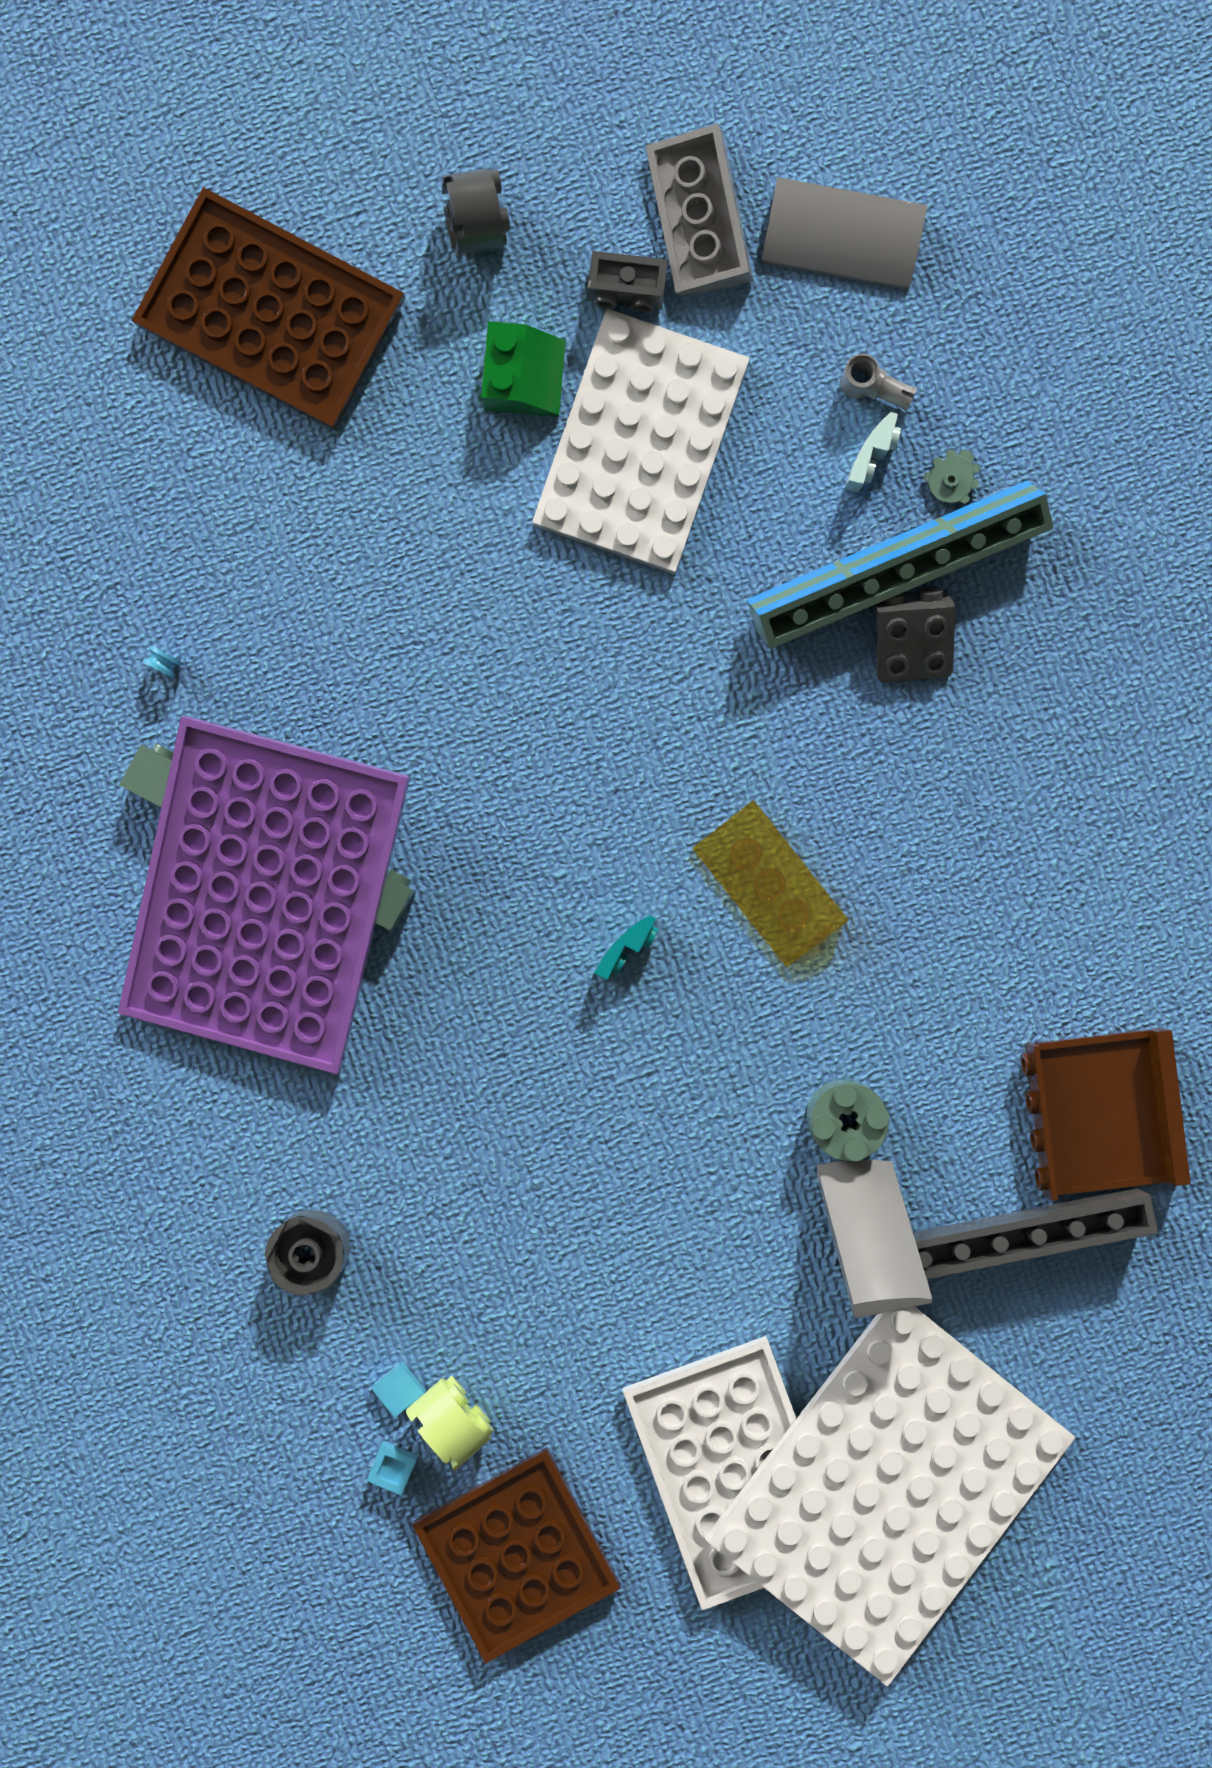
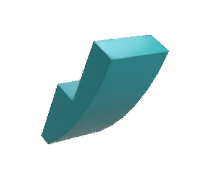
[594,915,659,980]

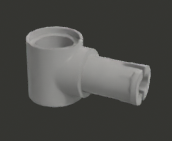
[840,354,917,411]

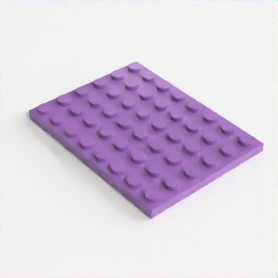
[118,716,411,1074]

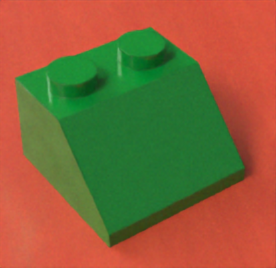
[481,321,566,417]

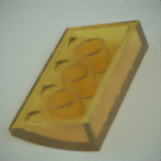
[692,800,849,967]

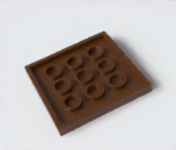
[412,1447,621,1664]

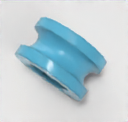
[142,645,182,679]

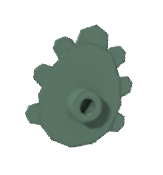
[923,450,980,504]

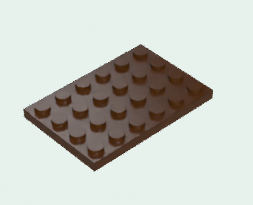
[131,187,406,431]

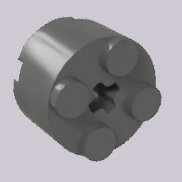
[441,168,510,256]
[265,1210,350,1296]

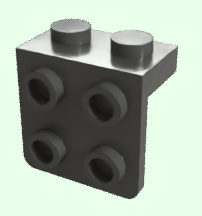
[870,586,956,682]

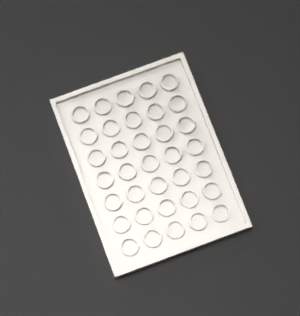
[705,1307,1076,1687]

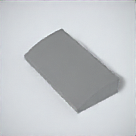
[645,123,754,295]
[761,177,928,290]
[817,1160,933,1319]

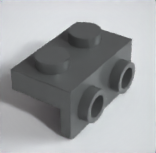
[587,251,668,313]

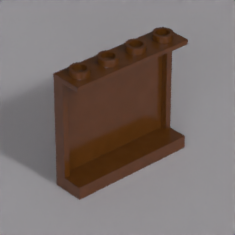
[1021,1028,1191,1201]

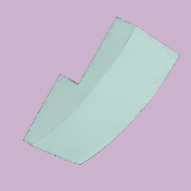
[844,412,901,493]

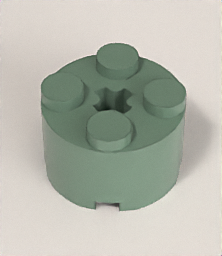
[806,1080,889,1161]

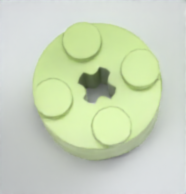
[406,1376,494,1471]

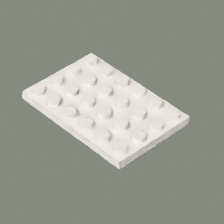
[532,308,750,575]
[623,1336,796,1610]

